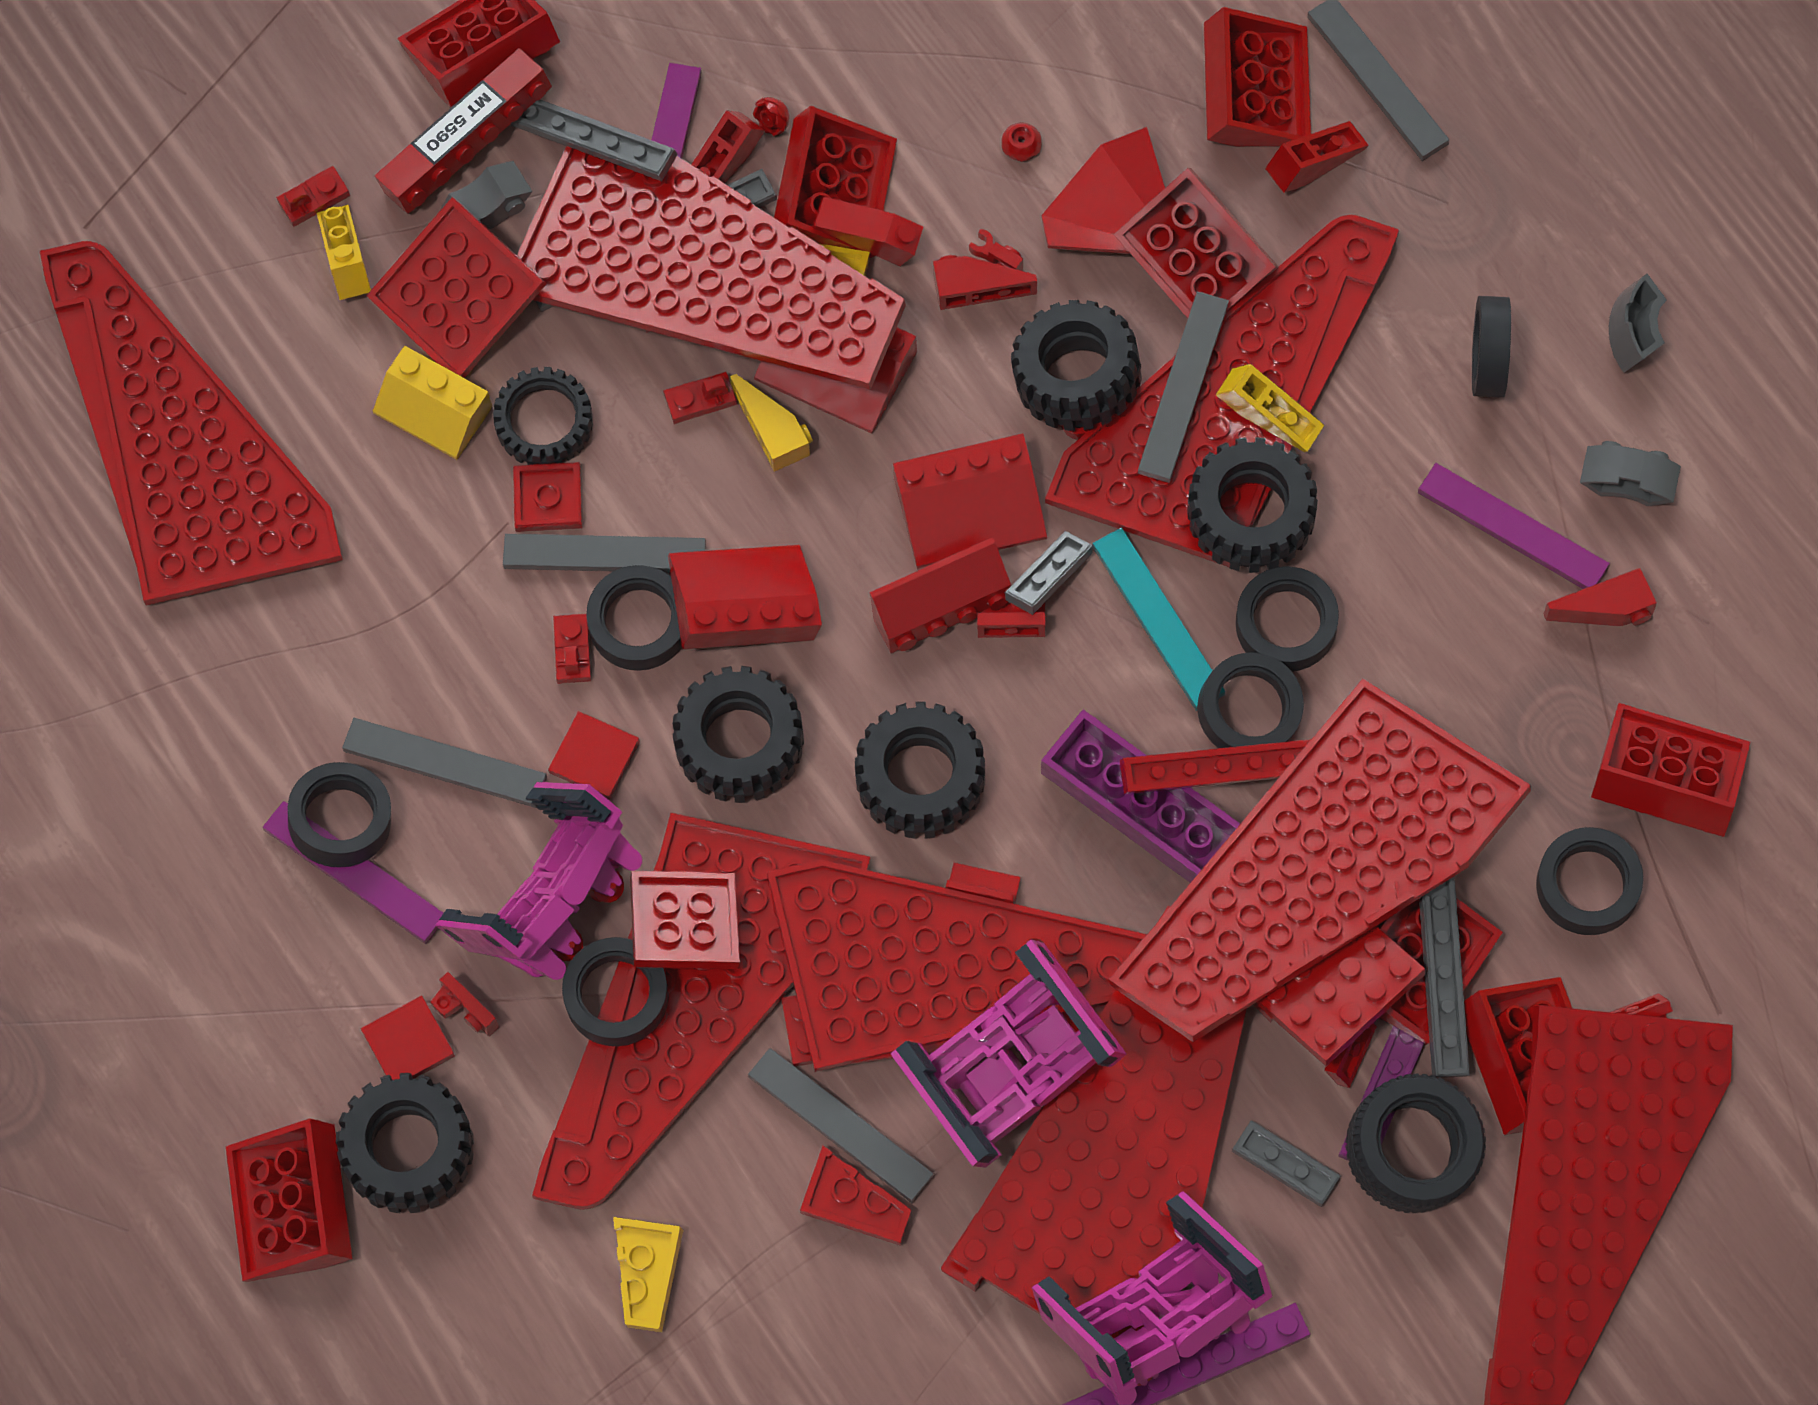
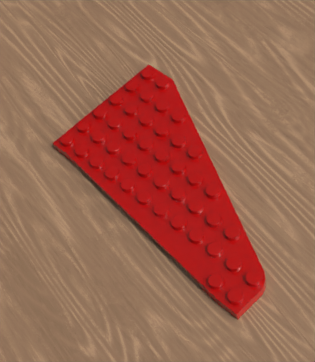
[40,241,343,605]
[1484,1005,1733,1405]

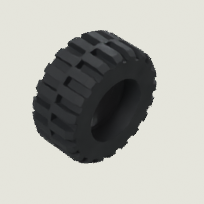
[1011,300,1142,431]
[1187,437,1318,573]
[672,666,804,803]
[855,702,985,839]
[336,1073,474,1214]

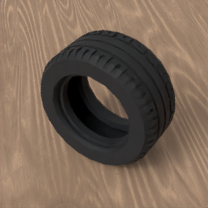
[1345,1074,1486,1214]

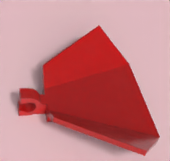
[1042,127,1165,254]

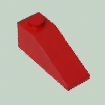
[691,110,765,183]
[1265,121,1368,193]
[812,197,924,266]
[933,255,1037,310]
[1544,568,1657,626]

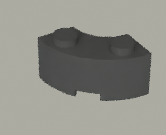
[438,161,532,230]
[1608,274,1667,373]
[1580,441,1681,506]

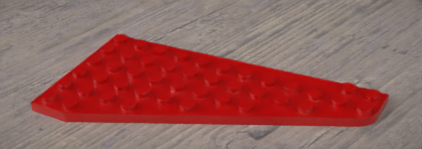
[1045,215,1399,567]
[532,813,871,1210]
[767,859,1147,1072]

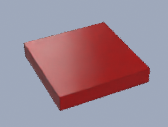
[513,462,582,532]
[548,711,640,800]
[360,995,455,1080]

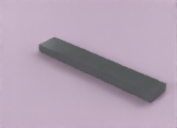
[1307,0,1449,161]
[510,100,678,181]
[1138,291,1229,483]
[503,533,706,573]
[342,717,547,808]
[1419,877,1469,1078]
[748,1048,934,1203]

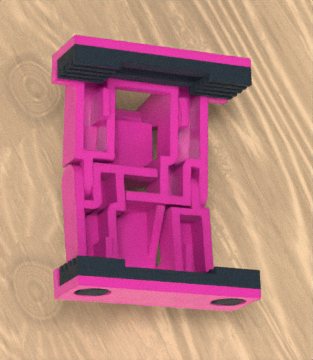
[435,782,642,980]
[890,939,1127,1168]
[1032,1191,1273,1405]

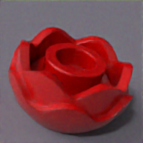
[753,97,790,136]
[1002,122,1042,162]

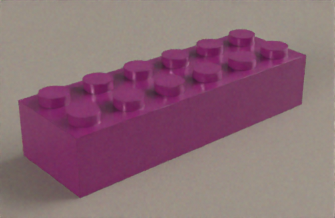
[1041,709,1240,883]

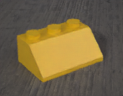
[373,345,492,460]

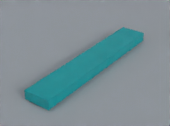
[1092,527,1226,711]

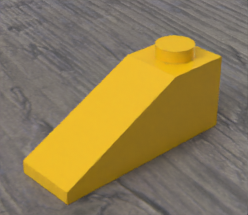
[1216,364,1324,452]
[730,374,813,472]

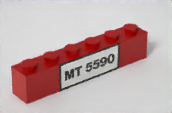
[374,48,552,214]

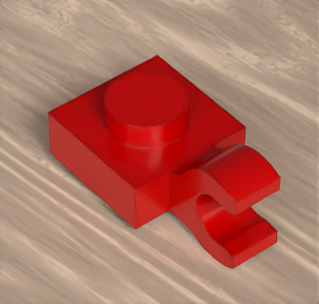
[969,229,1023,271]

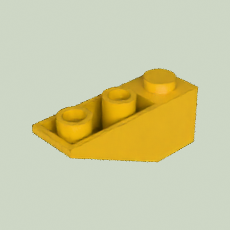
[317,205,371,300]

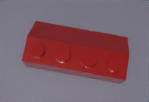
[870,537,1011,653]

